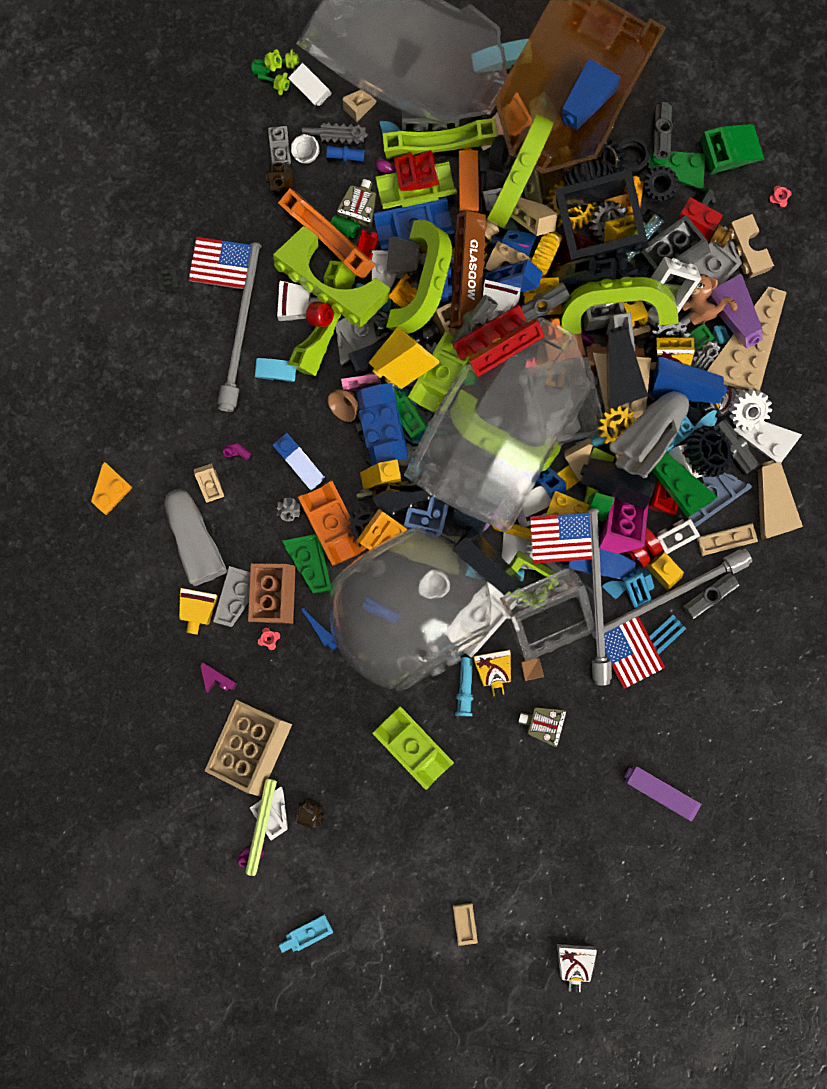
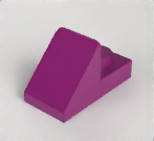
[201,663,238,693]

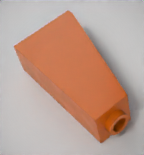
[458,148,479,214]

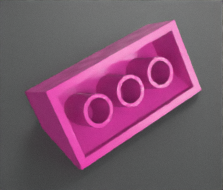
[599,494,649,554]

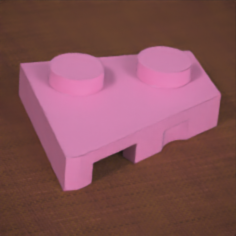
[341,373,381,392]

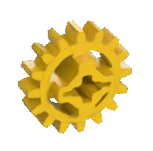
[597,406,637,447]

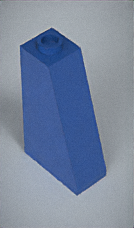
[562,59,620,130]
[651,357,727,404]
[562,542,636,580]

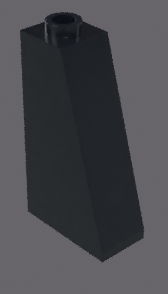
[606,326,648,409]
[348,333,421,377]
[580,458,658,510]
[452,527,521,596]

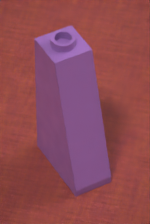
[708,274,762,348]
[624,766,701,821]

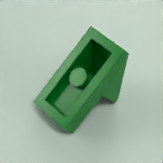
[586,492,614,522]

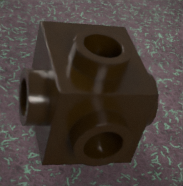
[266,162,293,192]

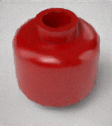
[305,301,334,327]

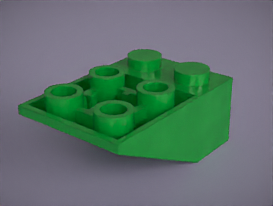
[700,124,764,174]

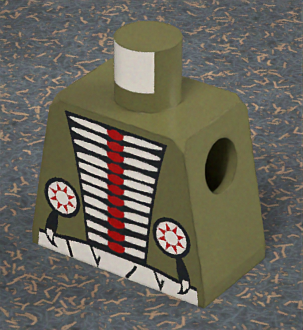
[337,179,376,228]
[518,707,566,747]

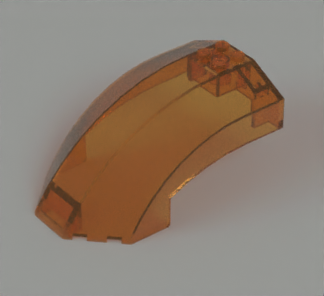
[495,0,666,174]

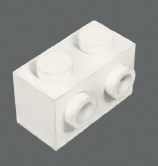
[656,519,700,554]

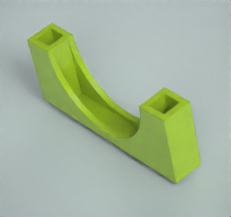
[273,226,390,328]

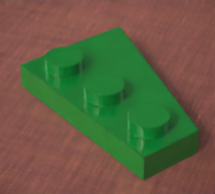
[647,150,705,191]
[281,534,332,594]

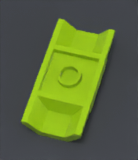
[376,162,457,209]
[408,331,477,414]
[372,706,454,790]

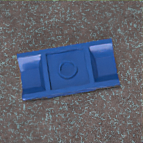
[373,197,455,251]
[356,383,409,466]

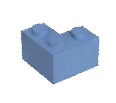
[404,494,451,535]

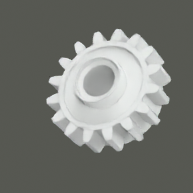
[729,388,772,431]

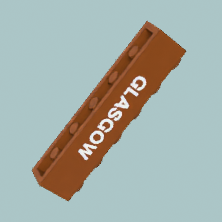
[450,211,487,329]

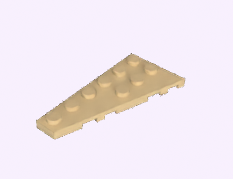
[707,287,787,391]

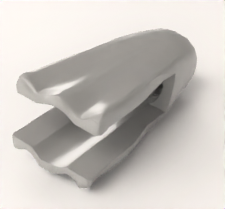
[610,391,689,478]
[164,489,228,586]

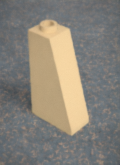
[758,460,803,540]

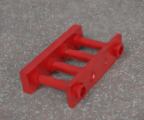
[452,304,545,377]

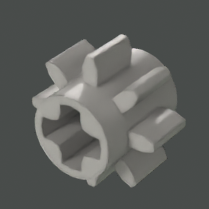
[277,498,300,521]

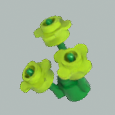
[252,49,300,95]

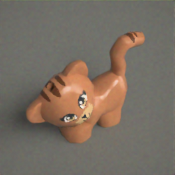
[682,273,738,325]

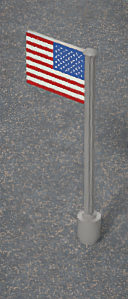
[189,237,261,412]
[530,508,612,685]
[591,549,752,689]

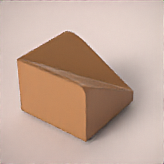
[520,658,544,681]

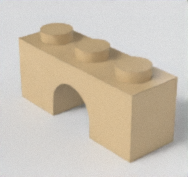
[728,214,774,278]

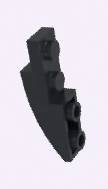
[546,256,617,290]

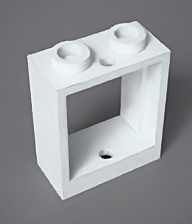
[645,257,702,313]

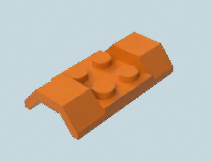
[298,481,366,566]

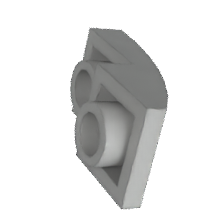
[268,126,291,164]

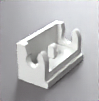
[289,63,332,106]

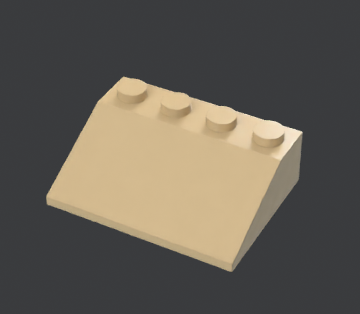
[205,700,292,796]

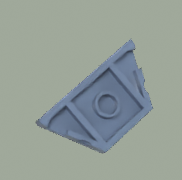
[688,473,752,527]

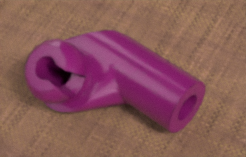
[376,158,396,174]
[222,443,252,461]
[237,847,264,867]

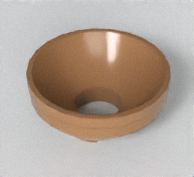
[328,389,359,422]

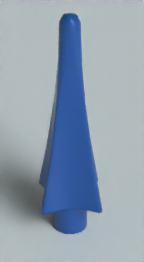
[301,608,338,651]

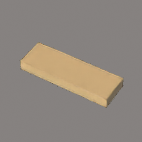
[697,523,758,556]

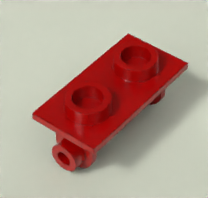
[357,230,379,259]

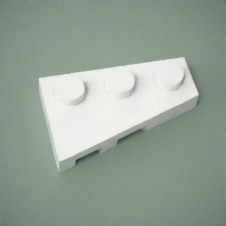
[734,422,802,463]

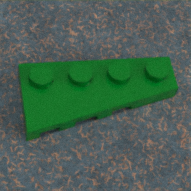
[652,452,718,518]

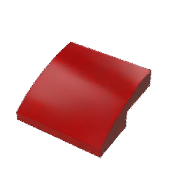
[394,150,440,191]

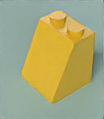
[369,327,440,389]

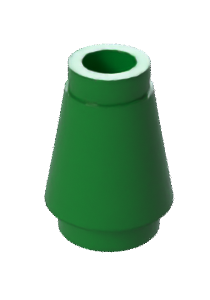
[331,215,360,238]

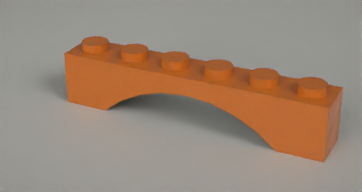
[278,188,376,279]

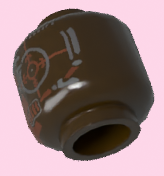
[294,800,325,829]

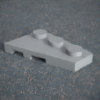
[213,566,250,627]

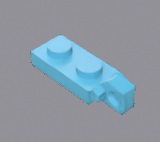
[279,914,333,953]

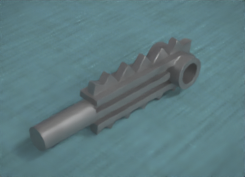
[302,123,368,144]
[690,340,721,370]

